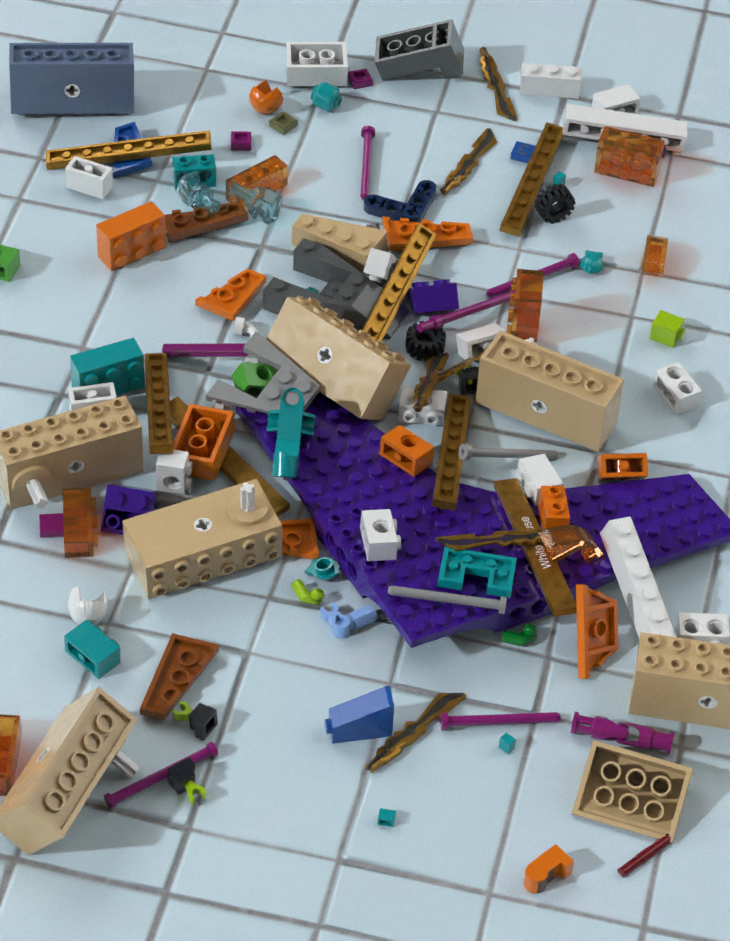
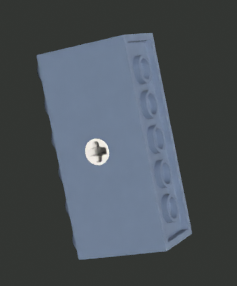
[9,43,134,115]

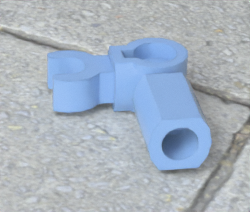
[320,602,377,638]

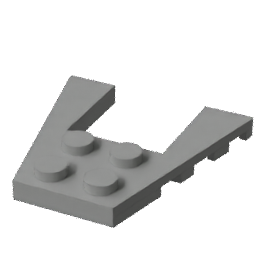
[206,331,320,416]

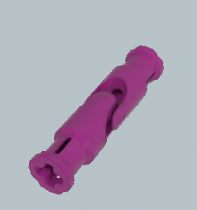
[571,711,674,754]

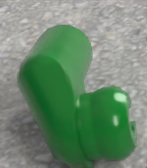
[501,624,537,646]

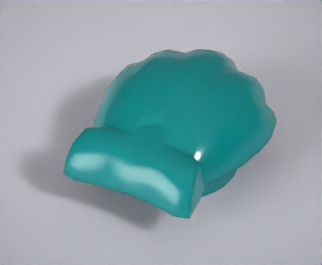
[580,250,604,274]
[305,557,340,581]

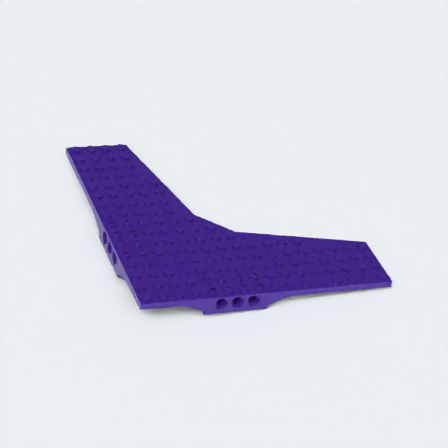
[236,391,730,648]

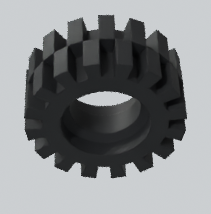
[534,183,576,224]
[405,321,446,361]

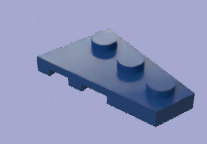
[112,122,153,179]

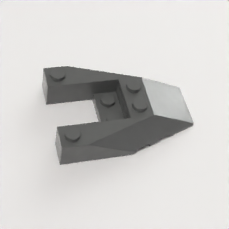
[263,238,409,339]

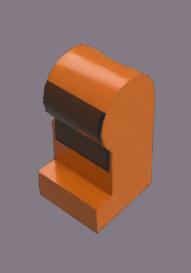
[524,844,574,893]

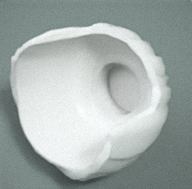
[68,586,108,626]

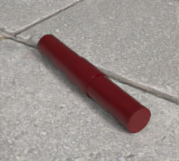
[617,833,671,878]

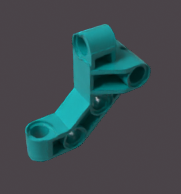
[267,387,315,478]

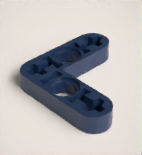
[363,180,436,223]

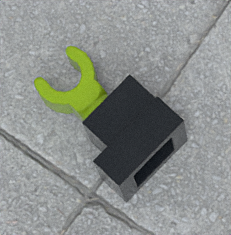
[456,365,479,395]
[173,701,218,741]
[167,757,206,805]

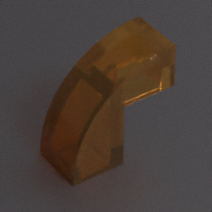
[641,235,668,277]
[538,525,603,564]

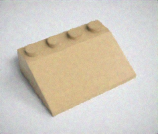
[572,740,693,843]

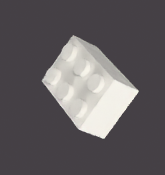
[286,42,348,87]

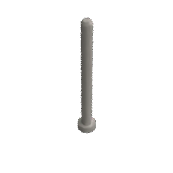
[459,444,558,460]
[388,586,507,614]

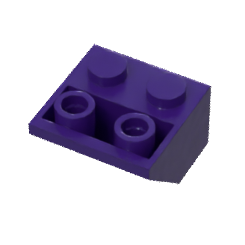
[407,279,459,314]
[100,484,158,535]

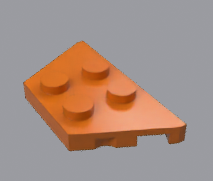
[576,584,618,679]

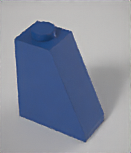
[324,686,394,744]

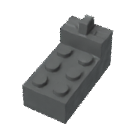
[375,19,464,80]

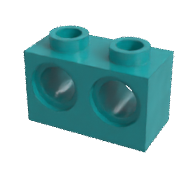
[172,154,216,190]

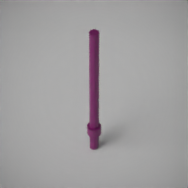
[417,289,521,333]

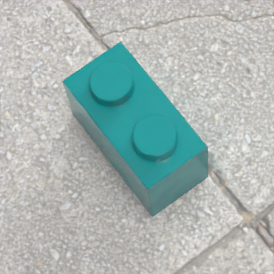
[64,620,121,679]

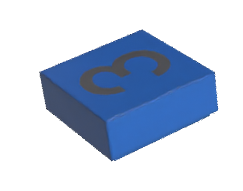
[510,141,535,163]

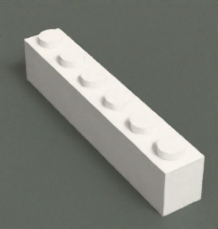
[563,103,687,153]
[600,516,676,640]

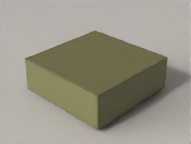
[269,112,298,135]

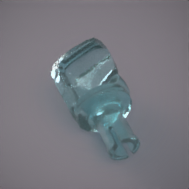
[177,171,221,214]
[229,182,283,225]

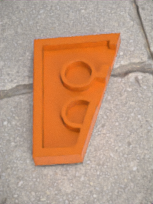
[195,269,266,321]
[280,518,319,560]

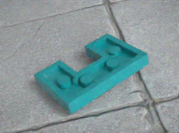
[437,547,517,598]

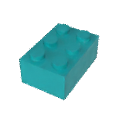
[70,337,145,395]

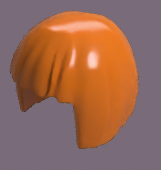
[249,79,283,114]

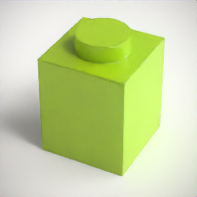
[649,310,686,348]

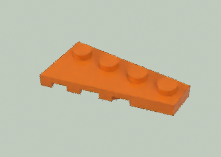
[382,216,473,251]

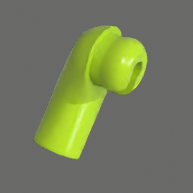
[291,579,324,605]

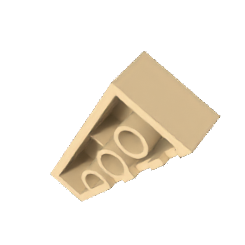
[292,214,388,275]

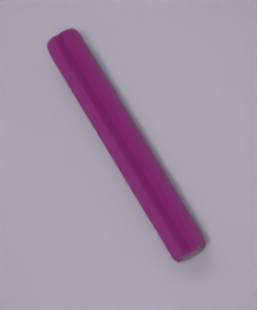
[162,343,248,357]

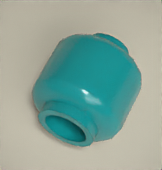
[311,82,342,112]

